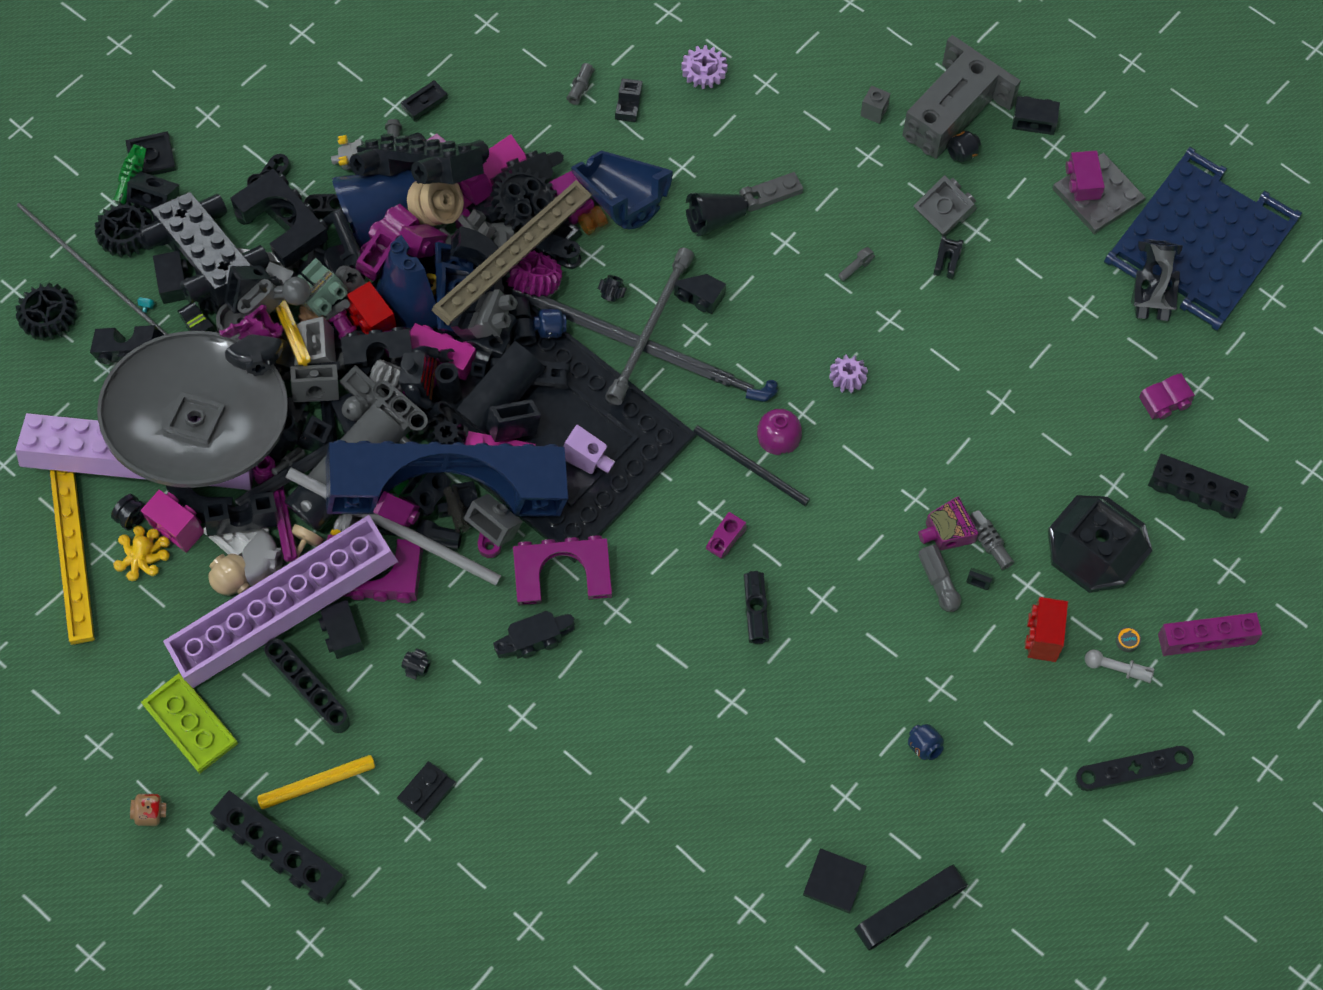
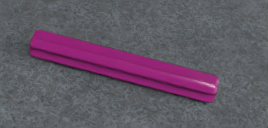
[273,486,298,562]

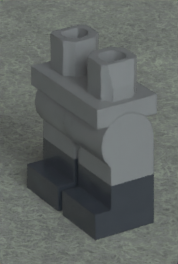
[451,289,518,341]

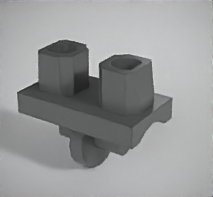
[458,209,496,241]

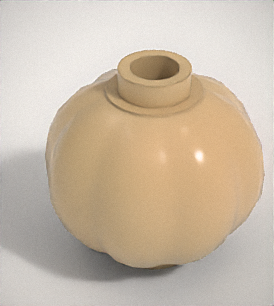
[208,554,250,596]

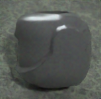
[342,395,369,421]

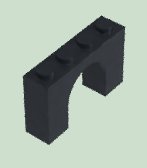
[230,169,329,269]

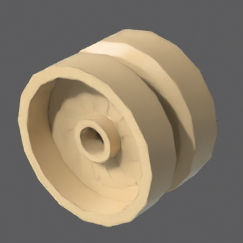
[407,181,464,226]

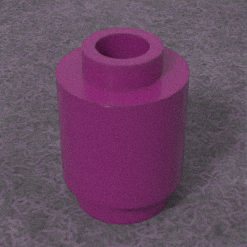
[252,455,276,484]

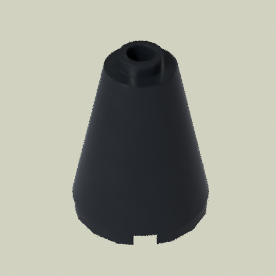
[686,192,749,237]

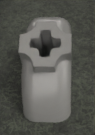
[242,529,283,586]

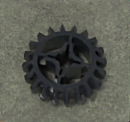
[95,201,154,258]
[16,282,77,341]

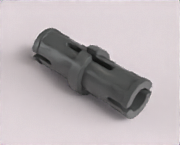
[567,63,595,105]

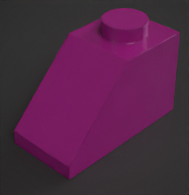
[373,491,420,527]

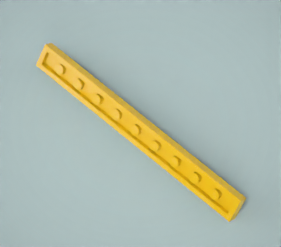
[50,470,95,645]

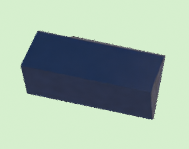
[435,242,475,336]

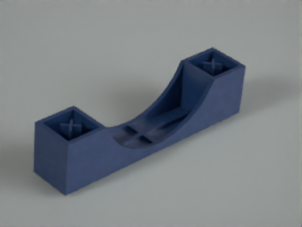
[325,440,568,517]

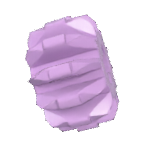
[829,354,868,393]

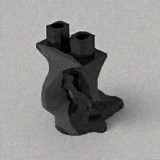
[1131,239,1183,321]

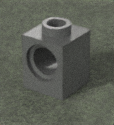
[860,86,891,124]

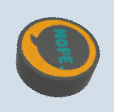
[1116,627,1141,652]

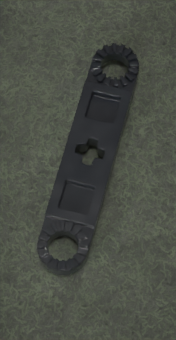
[1075,746,1194,791]

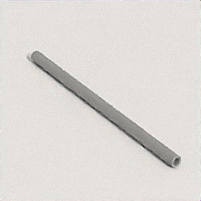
[286,467,501,586]

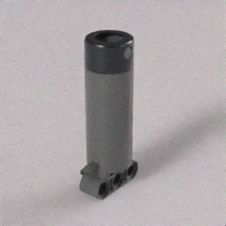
[285,380,429,532]

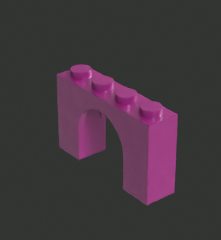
[327,535,423,603]
[513,535,612,606]

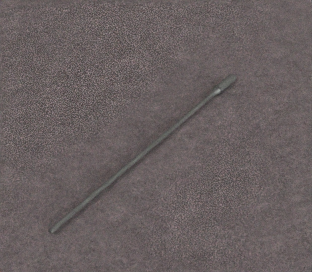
[17,203,167,335]

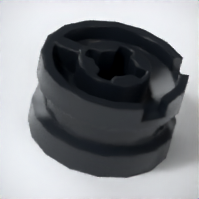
[111,494,146,531]

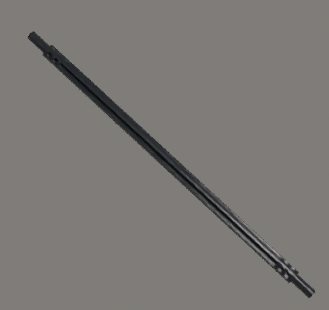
[426,254,754,392]

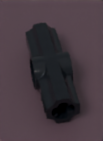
[744,571,769,644]

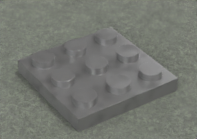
[1053,153,1145,234]

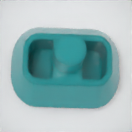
[137,297,156,313]

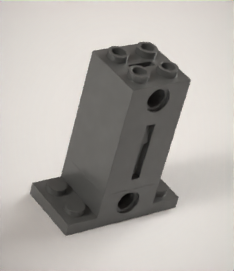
[902,35,1021,159]

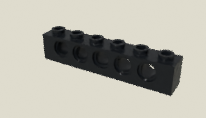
[210,790,347,905]

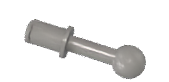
[1085,650,1155,683]

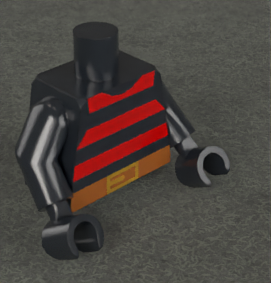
[399,346,455,417]

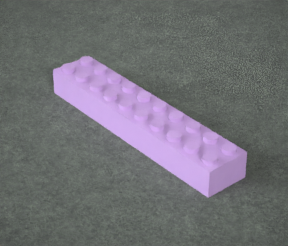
[15,413,254,490]
[163,515,398,688]

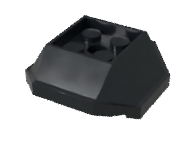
[1048,495,1153,593]

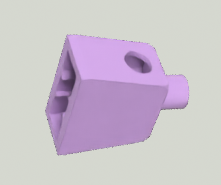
[564,425,615,474]

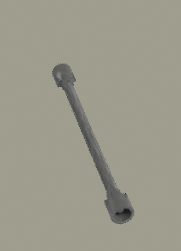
[605,248,695,405]

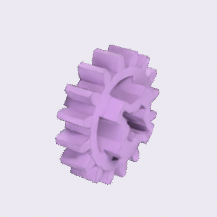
[681,45,727,89]

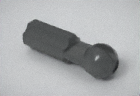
[918,545,962,612]

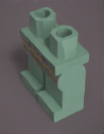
[297,258,348,317]

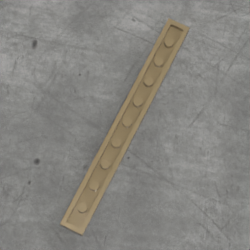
[432,180,592,326]

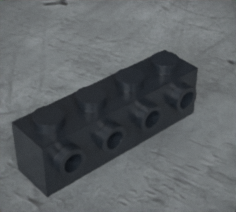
[1148,453,1249,519]

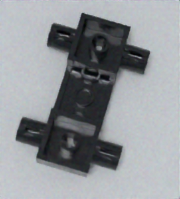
[350,133,489,184]
[138,192,270,307]

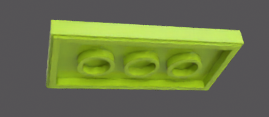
[141,672,238,774]

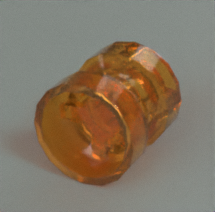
[578,206,608,235]

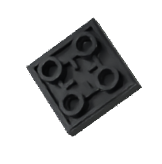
[803,848,867,914]

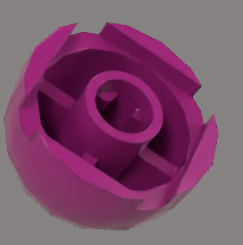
[757,409,802,455]

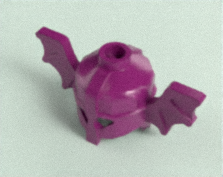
[219,305,284,340]

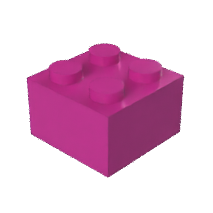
[141,490,204,553]

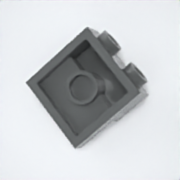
[914,175,977,236]

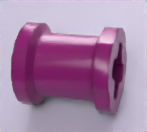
[329,310,357,339]

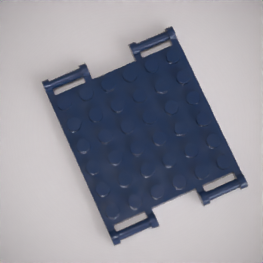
[1104,147,1302,331]

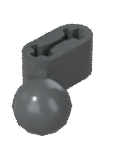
[238,277,311,318]

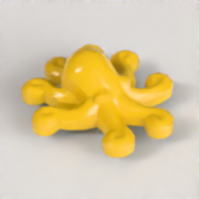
[113,526,170,581]

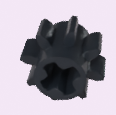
[597,275,627,302]
[401,648,431,680]

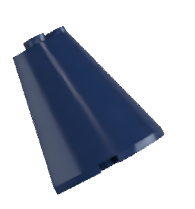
[571,150,673,229]
[332,169,415,249]
[376,235,438,329]

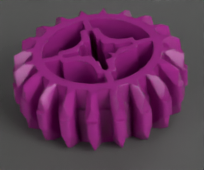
[505,250,562,297]

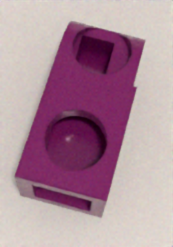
[706,512,747,559]

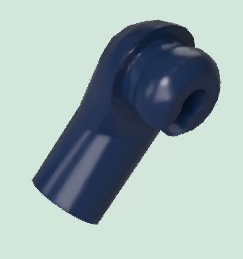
[746,380,778,402]

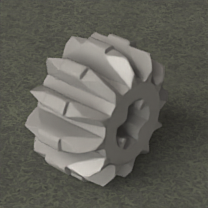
[370,360,403,392]

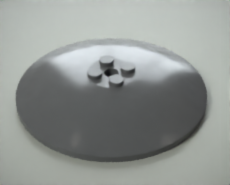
[97,331,288,487]

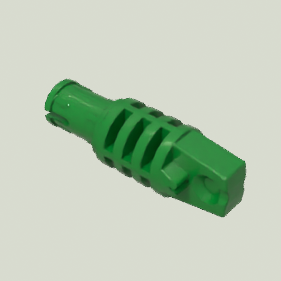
[113,144,146,205]

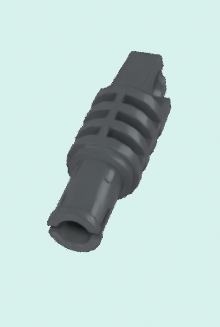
[970,510,1014,570]

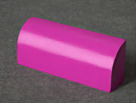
[463,134,526,208]

